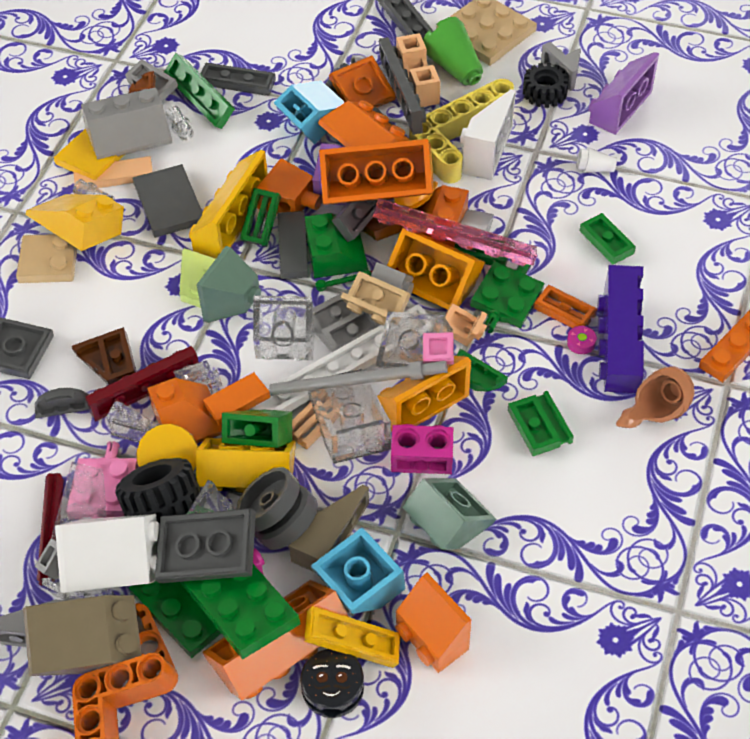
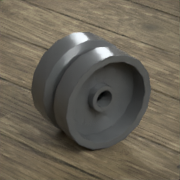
[235,467,318,550]

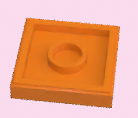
[329,55,396,108]

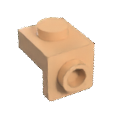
[438,303,487,347]

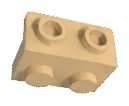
[340,271,411,326]

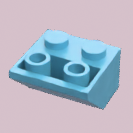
[274,80,345,144]

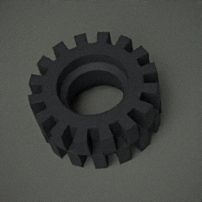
[523,63,569,108]

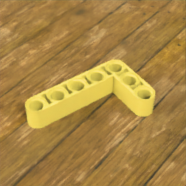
[409,79,514,183]

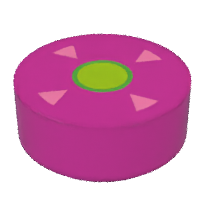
[567,326,597,354]

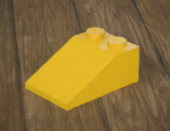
[25,194,124,251]

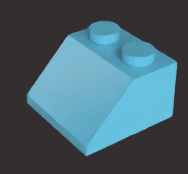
[311,528,406,614]

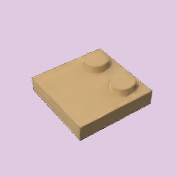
[16,234,77,283]

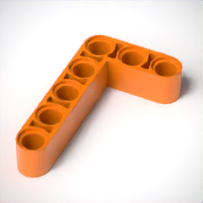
[72,652,178,739]

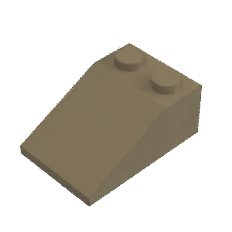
[23,595,142,676]

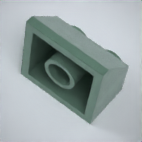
[402,478,497,550]

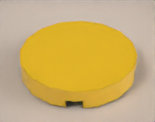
[136,424,198,471]

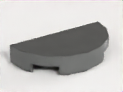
[35,388,89,418]

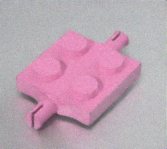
[66,441,139,519]

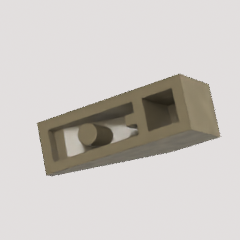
[288,485,369,572]

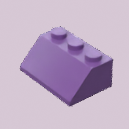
[588,52,659,135]

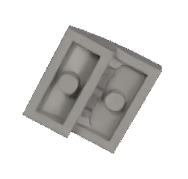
[304,289,380,352]

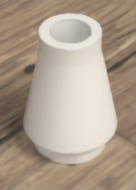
[576,147,617,173]

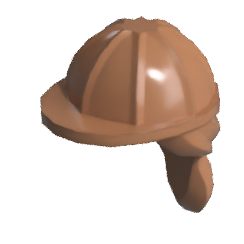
[616,366,695,428]

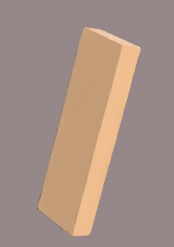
[74,156,153,191]

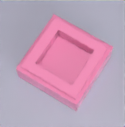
[423,332,454,365]

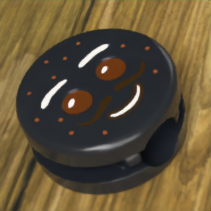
[300,649,364,718]

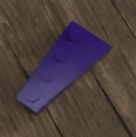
[597,265,644,393]

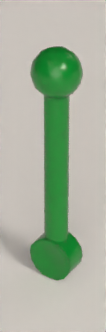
[315,270,372,292]

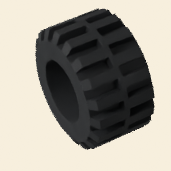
[115,458,203,524]

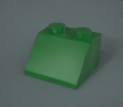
[305,213,368,278]

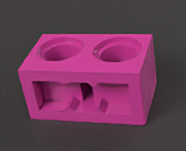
[391,424,454,475]

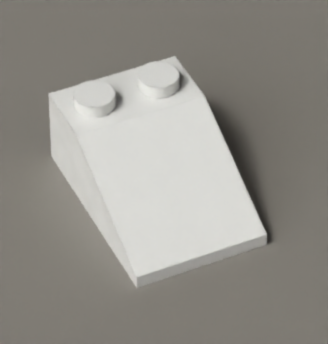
[460,89,516,180]

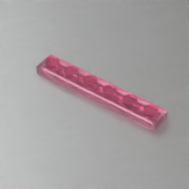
[373,198,537,266]

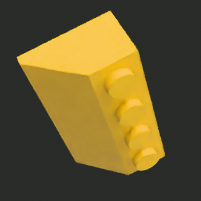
[189,150,268,259]

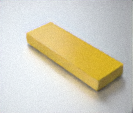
[304,606,400,668]

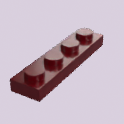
[85,346,200,422]

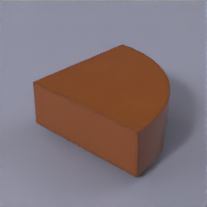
[128,71,156,93]

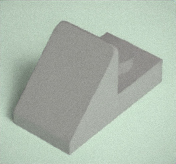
[541,42,581,91]

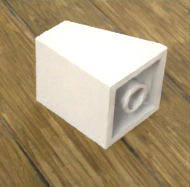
[55,514,160,593]

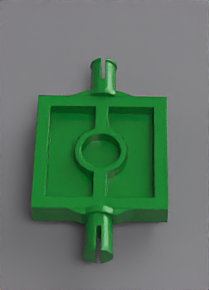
[470,259,545,333]

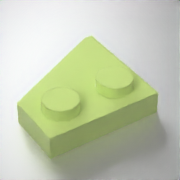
[179,248,215,308]

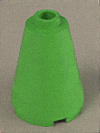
[423,17,483,86]

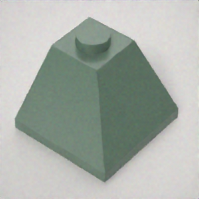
[197,246,261,323]

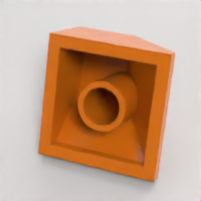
[147,378,222,443]

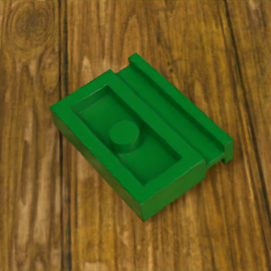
[507,391,574,456]

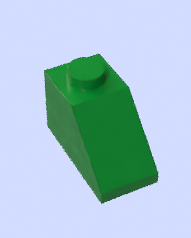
[222,409,292,448]

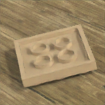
[436,0,537,66]

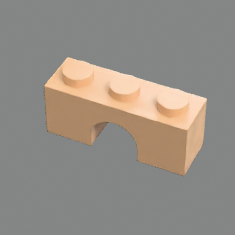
[396,33,440,107]

